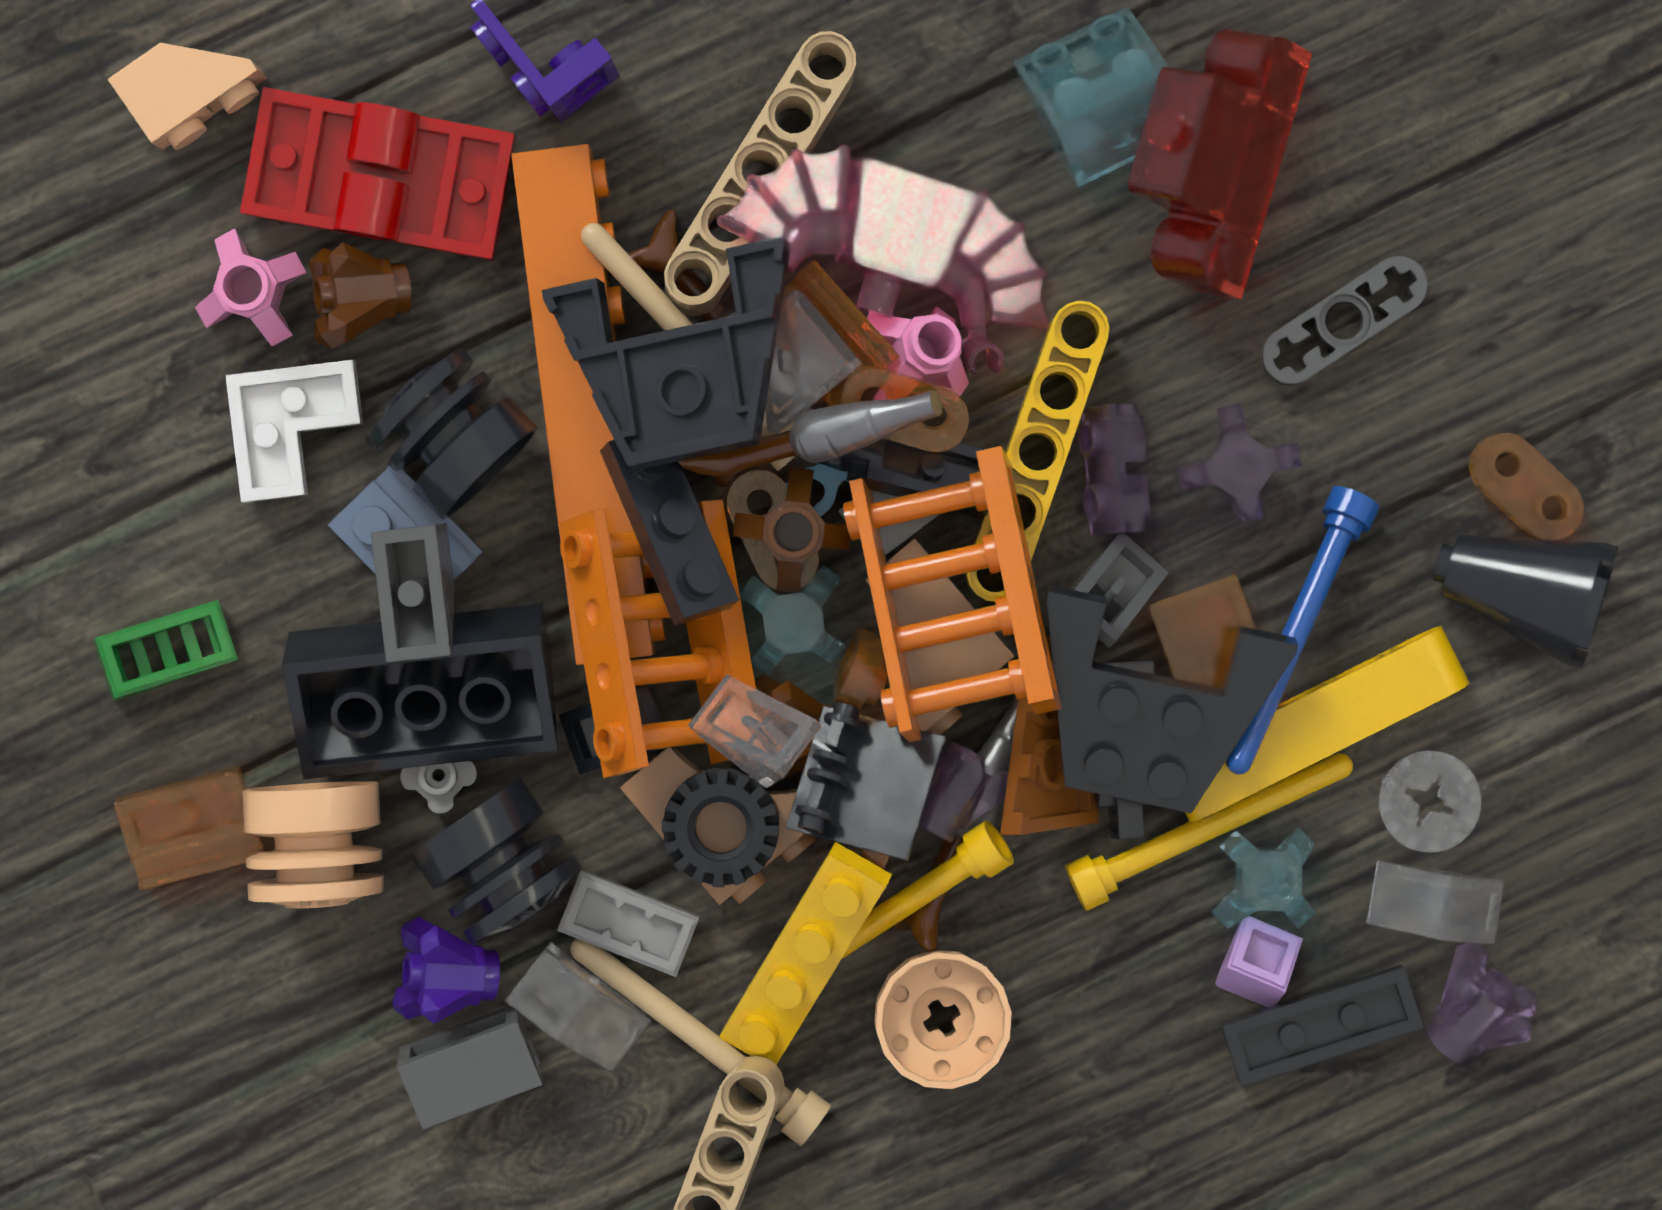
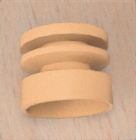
[242,781,384,908]
[874,950,1012,1089]

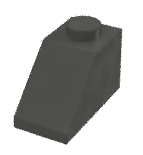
[371,523,454,662]

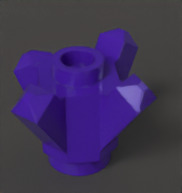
[392,916,500,1024]

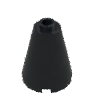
[1432,535,1619,669]

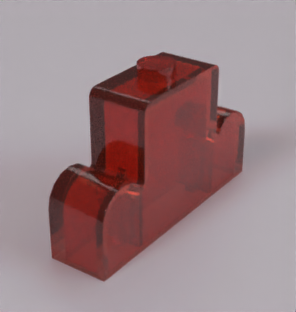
[1128,29,1313,300]

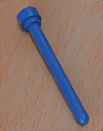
[1226,486,1380,775]

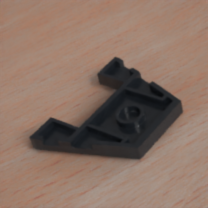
[542,236,791,470]
[1046,585,1298,813]

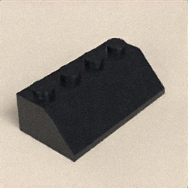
[282,603,558,780]

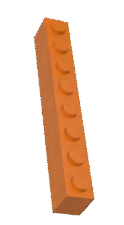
[511,144,666,665]

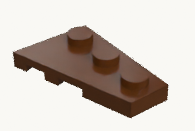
[1000,635,1099,835]

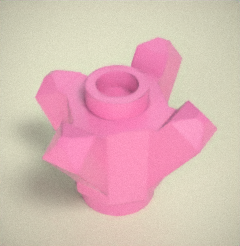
[195,228,307,346]
[858,306,969,401]

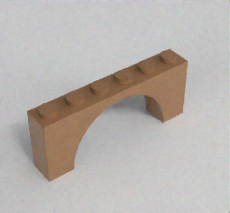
[620,538,1014,906]

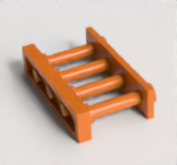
[843,446,1062,743]
[560,500,767,778]

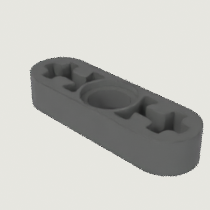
[1259,256,1427,385]

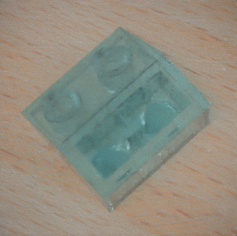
[1013,6,1193,187]

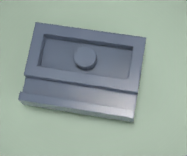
[328,466,485,582]

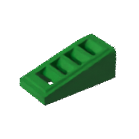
[94,600,238,702]

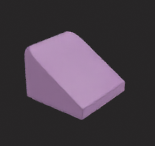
[1215,914,1303,1008]

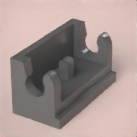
[397,1003,543,1130]

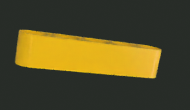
[965,301,1109,602]
[1185,626,1470,822]

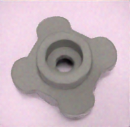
[400,761,477,813]

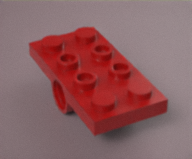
[240,87,517,261]

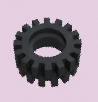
[662,768,780,888]

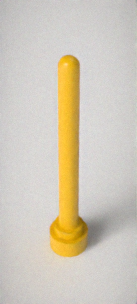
[1064,753,1353,911]
[841,820,1014,960]

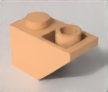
[108,43,267,150]

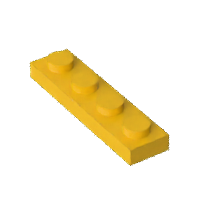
[719,842,892,1065]

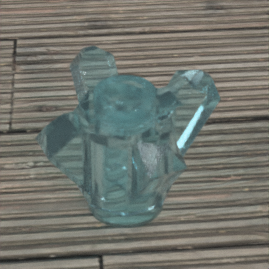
[739,565,846,676]
[1212,828,1315,929]

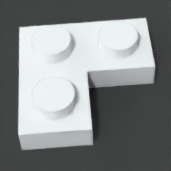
[225,360,363,503]

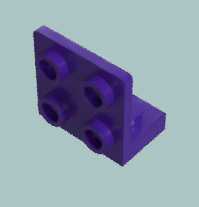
[470,0,620,123]

